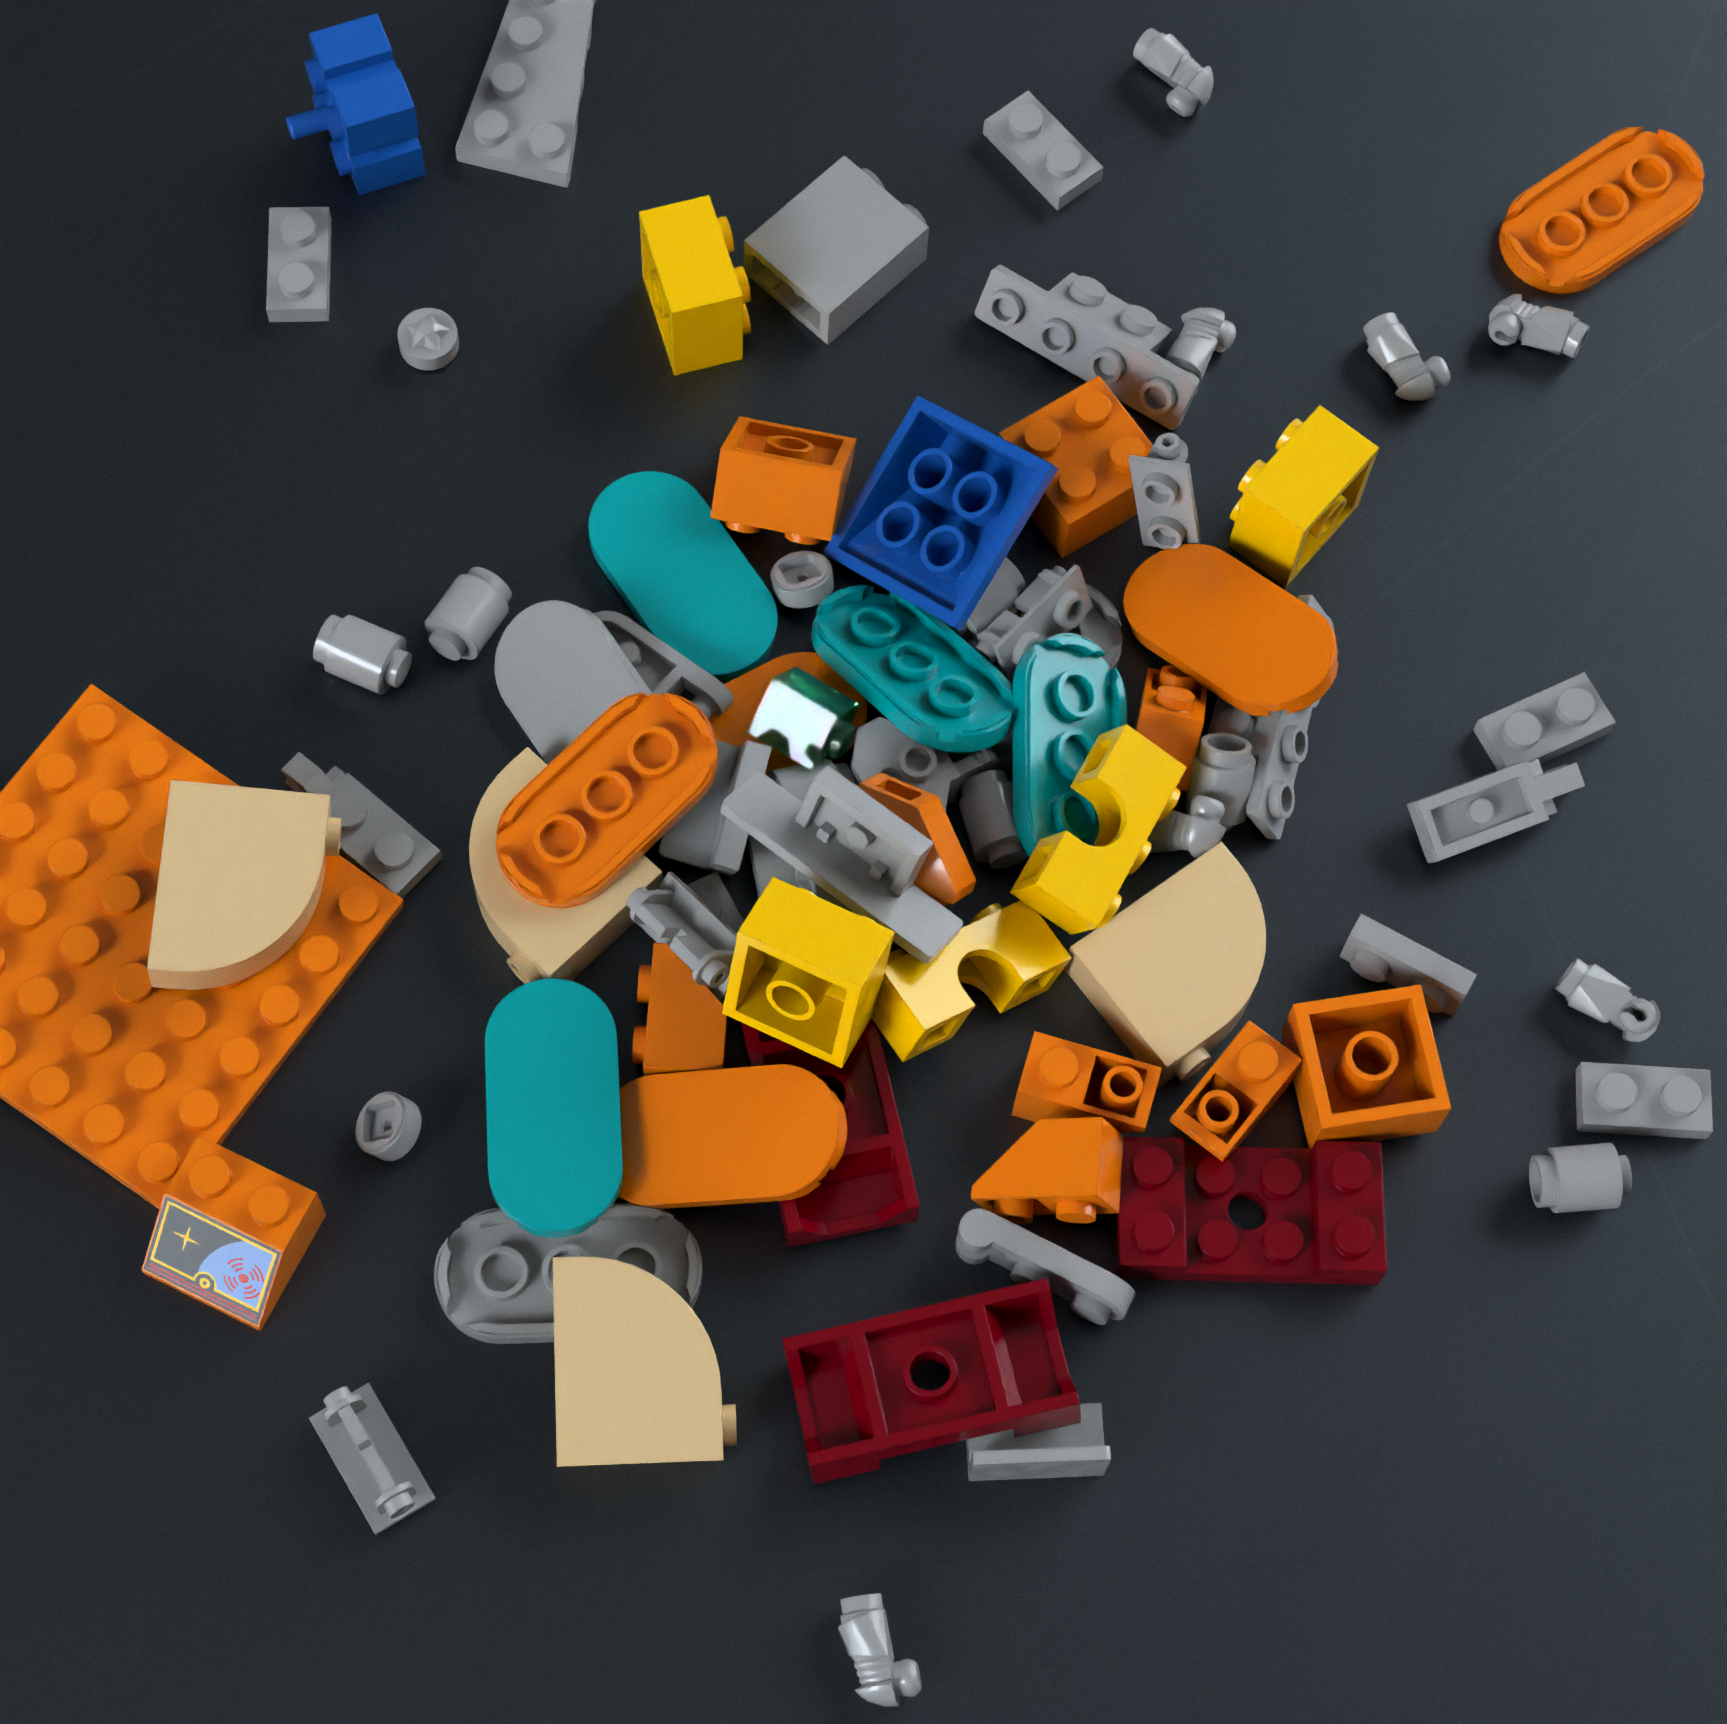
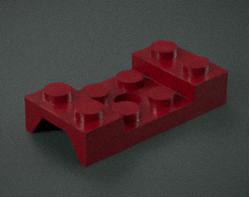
[738,1018,920,1248]
[1114,1137,1387,1285]
[782,1278,1081,1484]

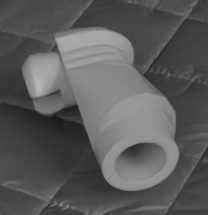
[1133,28,1214,117]
[1488,294,1590,358]
[1164,307,1236,394]
[1363,312,1451,401]
[1147,795,1227,858]
[1555,958,1660,1042]
[838,1593,921,1707]

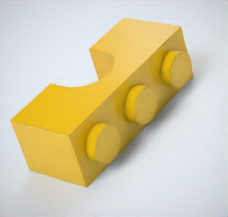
[1010,724,1187,935]
[872,900,1072,1062]

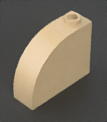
[469,747,663,984]
[147,780,342,990]
[1065,841,1266,1087]
[552,1256,737,1467]

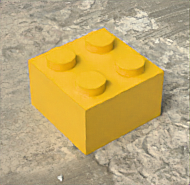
[639,195,751,376]
[1228,405,1379,588]
[722,877,895,1068]

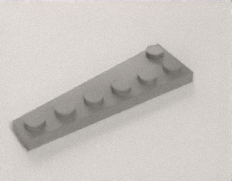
[455,0,596,188]

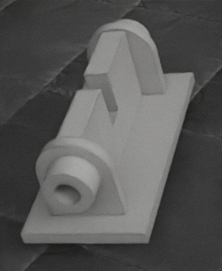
[1128,433,1201,549]
[974,564,1093,686]
[627,872,737,1003]
[309,1382,436,1535]

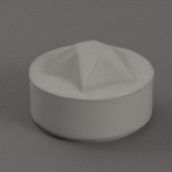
[397,308,459,371]
[771,551,834,608]
[355,1091,422,1161]

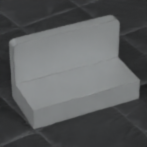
[658,740,772,877]
[966,1403,1111,1481]

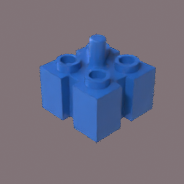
[286,13,426,195]

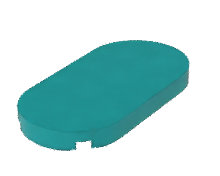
[588,471,778,683]
[811,585,1014,753]
[1013,633,1128,858]
[485,979,623,1238]

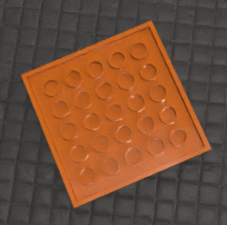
[0,684,404,1210]

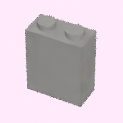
[744,155,929,345]

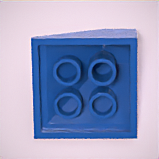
[823,395,1058,631]

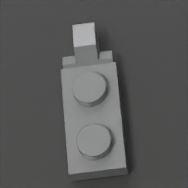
[281,752,442,899]
[1406,759,1585,863]

